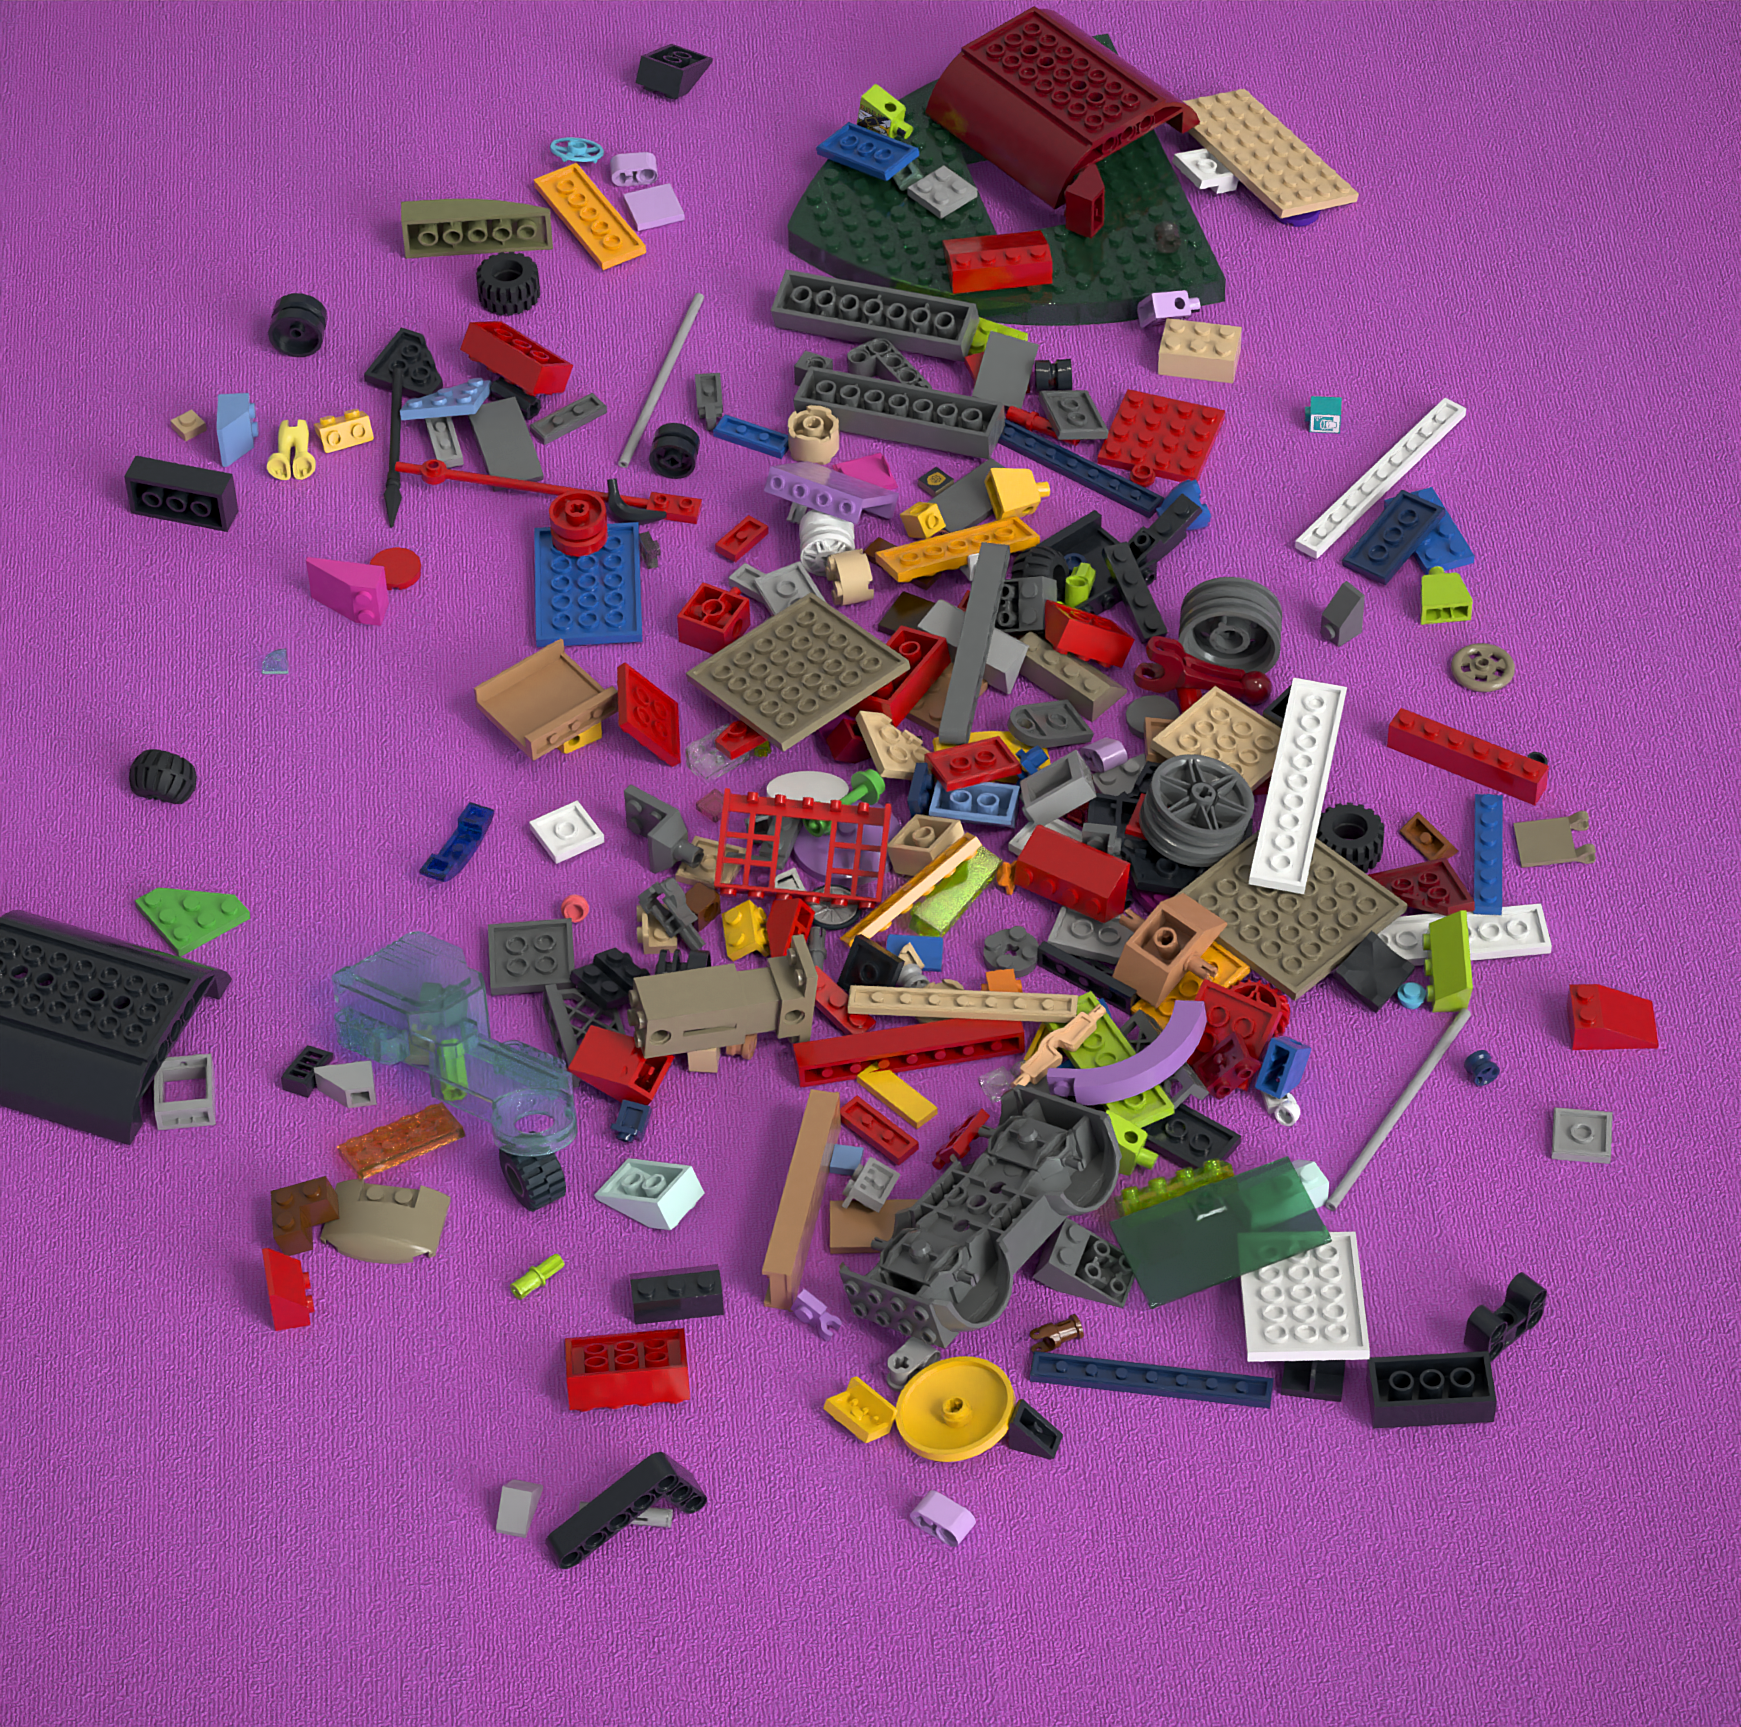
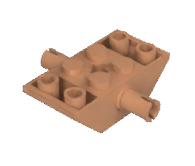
[1112,893,1228,1009]

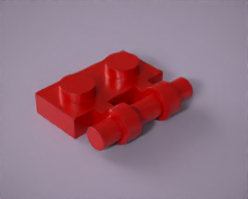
[932,1108,990,1170]

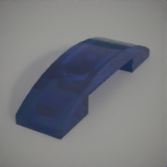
[419,802,495,882]

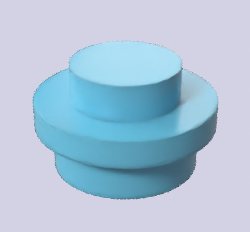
[1397,982,1426,1009]

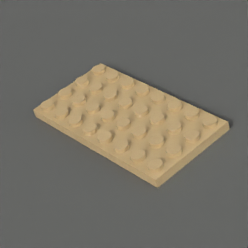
[1183,89,1359,218]

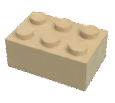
[1158,318,1242,383]

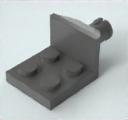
[624,784,704,874]

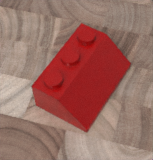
[1045,599,1135,668]

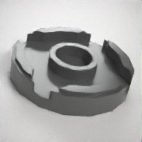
[1126,695,1179,739]

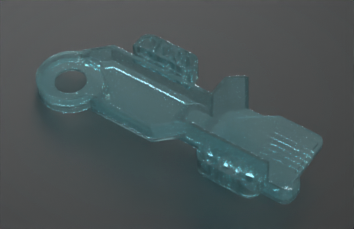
[331,931,578,1156]

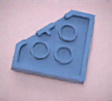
[400,378,492,420]

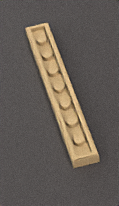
[848,985,1078,1023]

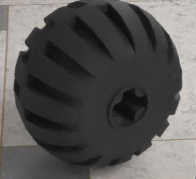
[1011,545,1070,602]
[129,749,197,804]

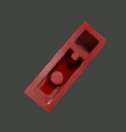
[766,898,815,958]

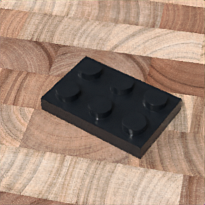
[1141,1103,1241,1180]

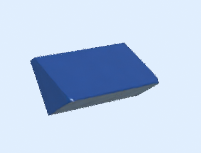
[886,934,944,972]

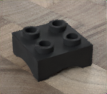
[1333,930,1415,1013]

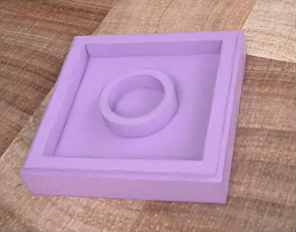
[623,183,685,231]

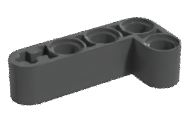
[847,338,932,389]

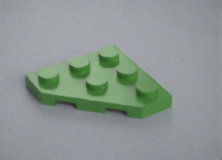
[135,887,251,957]

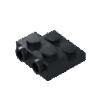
[569,947,650,1011]

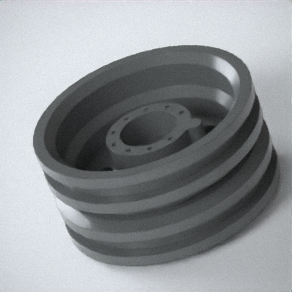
[1178,577,1283,674]
[1139,754,1254,867]

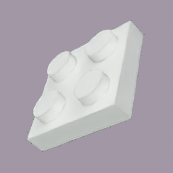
[529,800,604,864]

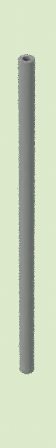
[618,293,704,468]
[1325,1008,1471,1211]

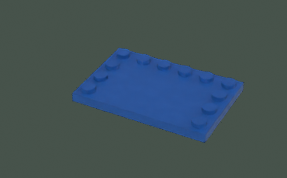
[534,522,643,647]

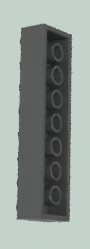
[771,269,980,362]
[793,366,1005,460]

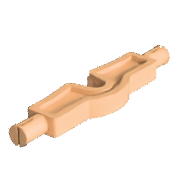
[1010,1004,1106,1088]

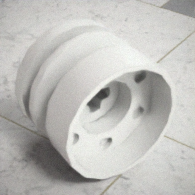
[799,509,855,577]

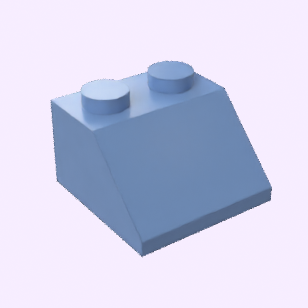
[217,393,259,467]

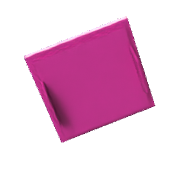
[832,453,898,490]

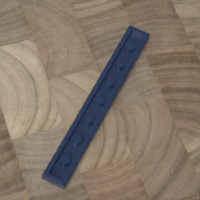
[997,419,1164,519]
[1030,1351,1274,1409]

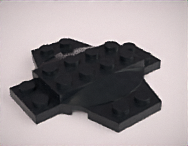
[1086,761,1253,895]

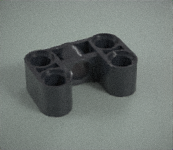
[1464,1272,1547,1362]

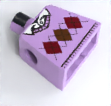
[1136,290,1200,329]

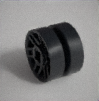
[649,423,700,479]

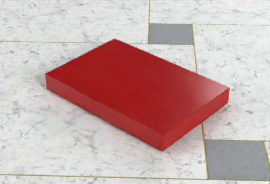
[924,736,1022,792]

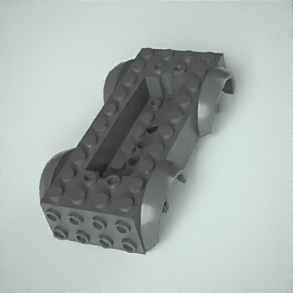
[839,1084,1122,1349]

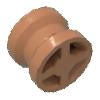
[726,1033,757,1060]

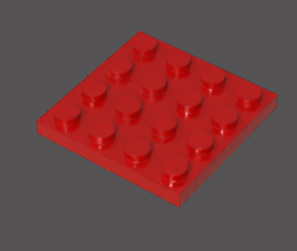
[1097,389,1225,482]

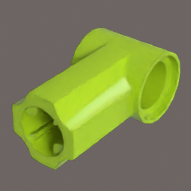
[1064,563,1096,608]

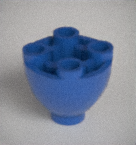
[1156,479,1211,530]

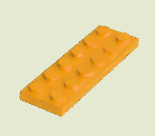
[533,163,646,270]
[875,516,1040,582]

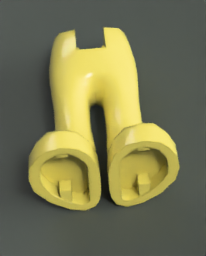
[267,419,316,480]

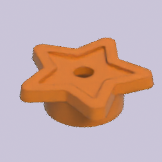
[996,860,1017,895]

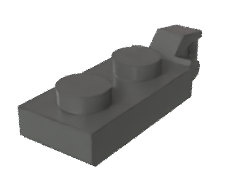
[695,373,723,430]

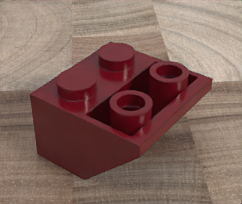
[1064,163,1105,238]

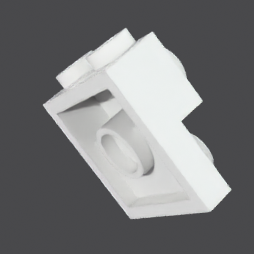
[1172,148,1239,194]

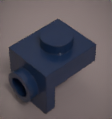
[610,1099,652,1143]

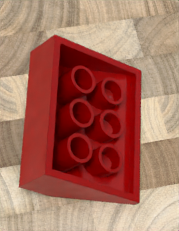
[942,230,1052,294]
[565,1328,690,1412]

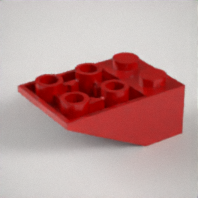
[567,1025,675,1106]

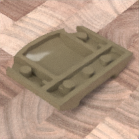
[320,1178,451,1264]

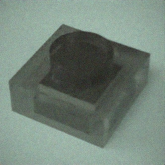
[639,531,661,570]

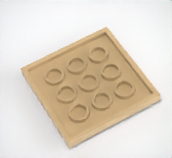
[1150,686,1282,792]

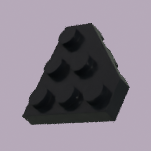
[364,327,443,398]

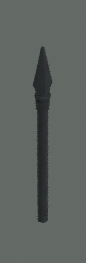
[384,368,403,528]

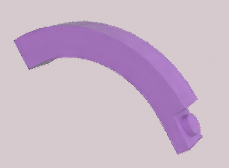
[1047,1000,1207,1105]

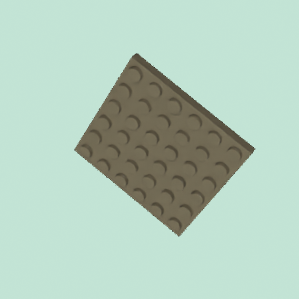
[686,592,910,752]
[1175,829,1407,1001]

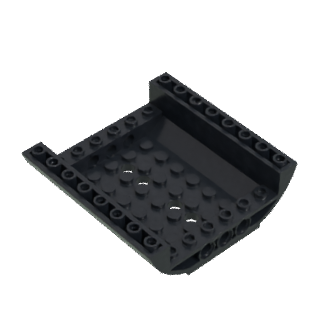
[0,910,232,1145]

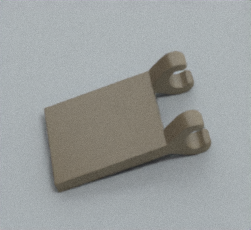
[1513,811,1596,868]

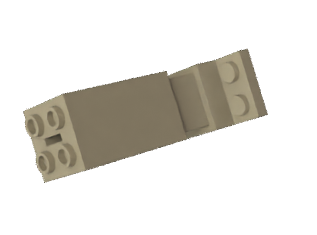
[627,934,818,1059]

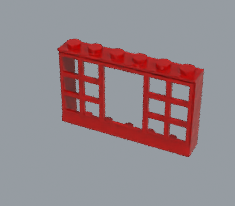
[714,788,892,911]

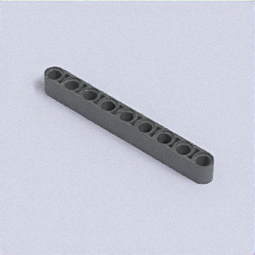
[939,542,1010,745]

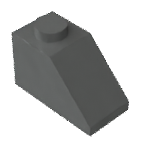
[1320,581,1365,647]

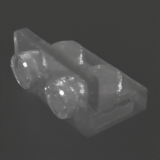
[685,723,749,784]

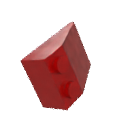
[1566,984,1659,1050]

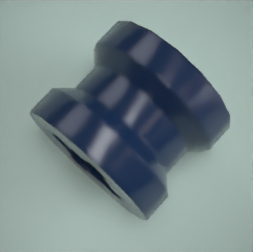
[1464,1050,1500,1086]

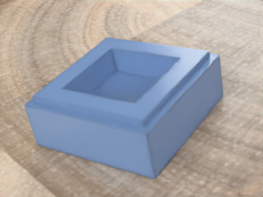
[829,1144,864,1176]

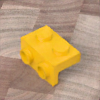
[313,409,374,453]
[722,900,770,962]
[823,1376,897,1443]

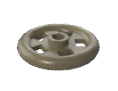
[1451,643,1515,692]

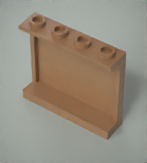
[474,638,618,761]

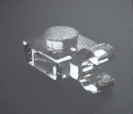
[978,1060,1026,1104]

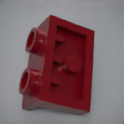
[1193,1031,1262,1099]

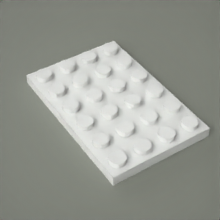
[1237,1232,1370,1362]

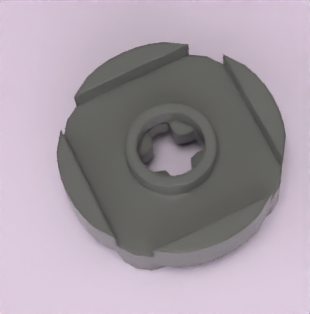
[983,926,1039,978]

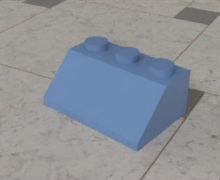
[929,780,1020,829]

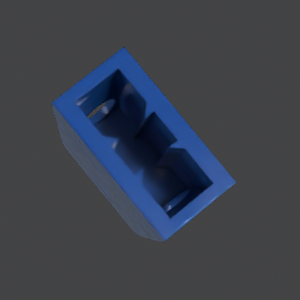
[1255,1036,1311,1099]

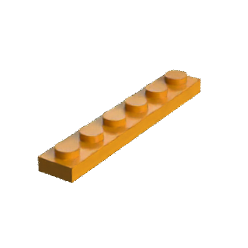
[839,832,982,949]

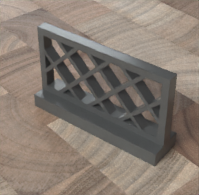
[542,984,626,1088]

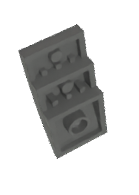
[467,397,544,492]

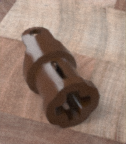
[1029,1314,1084,1353]

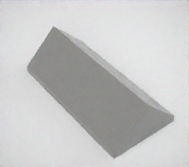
[917,599,1029,694]

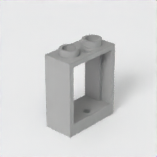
[1019,750,1097,826]
[154,1054,216,1130]

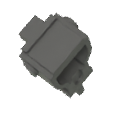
[638,877,706,950]

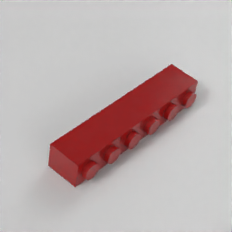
[1387,708,1549,806]

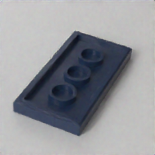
[1342,490,1446,585]

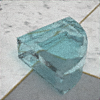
[262,649,289,674]

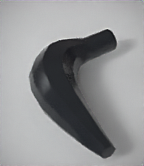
[607,478,667,525]

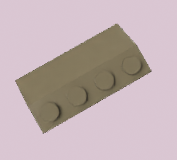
[1019,631,1127,722]

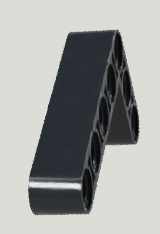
[545,1452,707,1570]

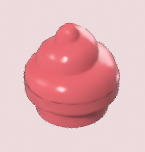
[561,894,589,922]

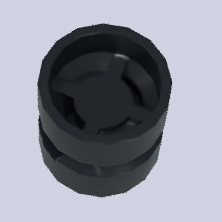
[1035,359,1072,393]

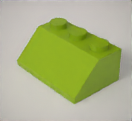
[1422,910,1473,1012]

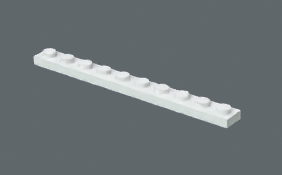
[1295,398,1466,559]

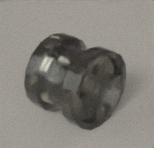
[1154,221,1181,253]

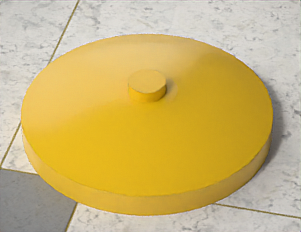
[895,1356,1016,1462]

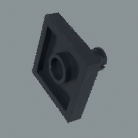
[837,934,905,993]

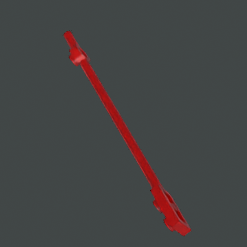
[395,459,702,524]

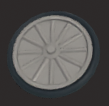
[808,884,862,930]

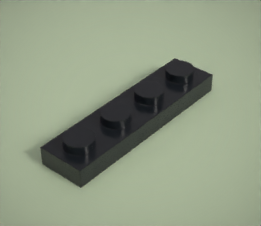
[1101,541,1168,644]

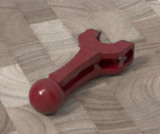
[1133,636,1272,705]

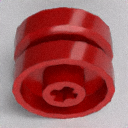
[549,490,608,557]

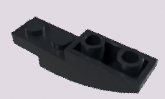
[1127,493,1203,568]

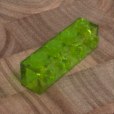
[908,846,1003,938]
[1113,1158,1240,1229]

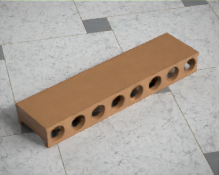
[762,1089,841,1312]

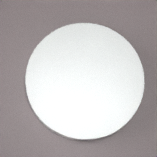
[767,771,849,803]

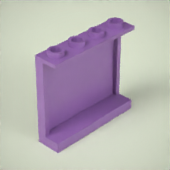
[764,461,899,524]

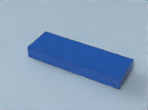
[713,414,789,459]

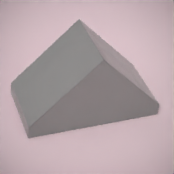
[496,1479,543,1538]

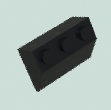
[629,1264,724,1325]

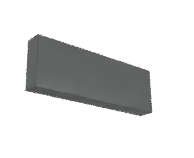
[530,393,607,445]

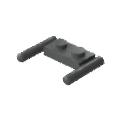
[725,816,803,870]

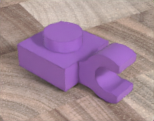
[791,1289,842,1341]

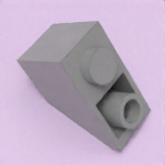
[314,1060,377,1108]

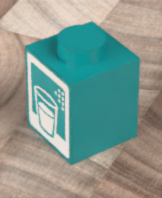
[1305,396,1342,434]

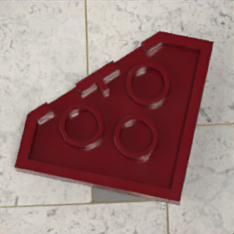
[1368,857,1475,916]

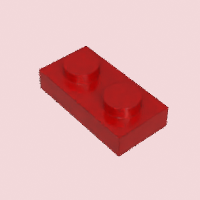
[715,515,769,563]

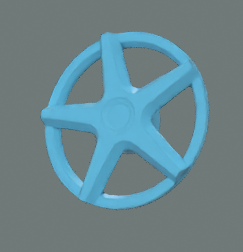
[550,137,604,163]

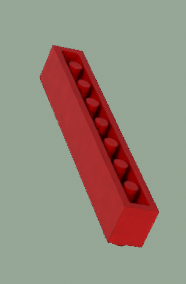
[793,1018,1025,1088]

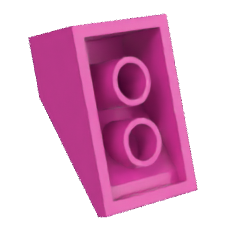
[306,557,389,626]

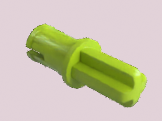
[510,1254,565,1300]

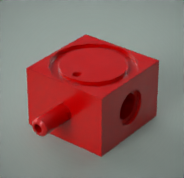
[677,582,751,655]

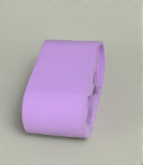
[610,152,658,187]
[1080,737,1128,773]
[910,1490,976,1547]

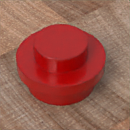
[1130,464,1155,487]

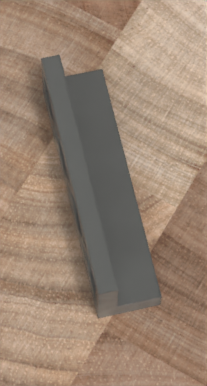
[1119,1009,1210,1110]

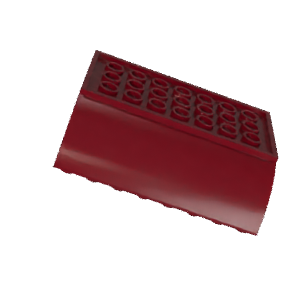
[925,6,1200,210]

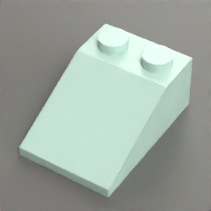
[594,1158,704,1230]

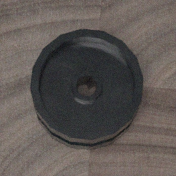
[268,293,328,357]

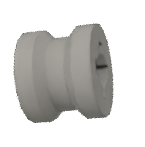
[897,963,930,988]

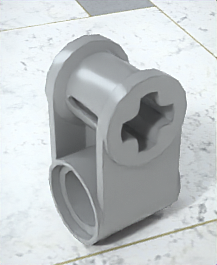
[887,1336,941,1392]

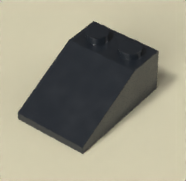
[635,43,713,99]

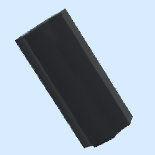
[490,377,541,420]

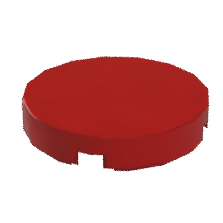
[370,547,422,590]

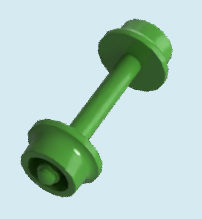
[803,769,885,837]

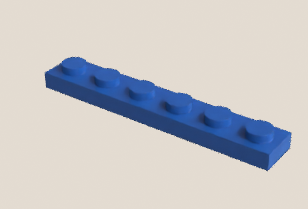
[1473,794,1503,915]

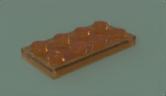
[337,1102,466,1181]

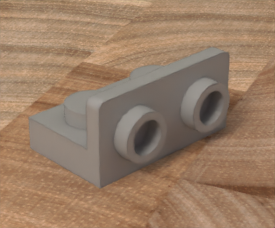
[842,1156,900,1213]

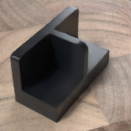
[1281,1360,1346,1402]

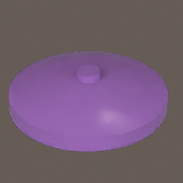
[793,799,901,886]

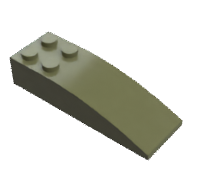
[401,199,553,259]

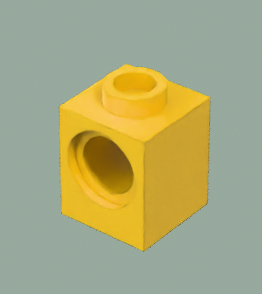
[899,502,946,539]

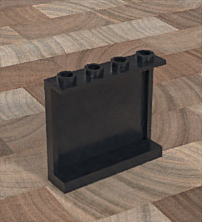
[1015,510,1157,615]

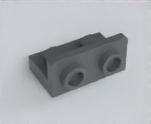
[1082,823,1122,859]

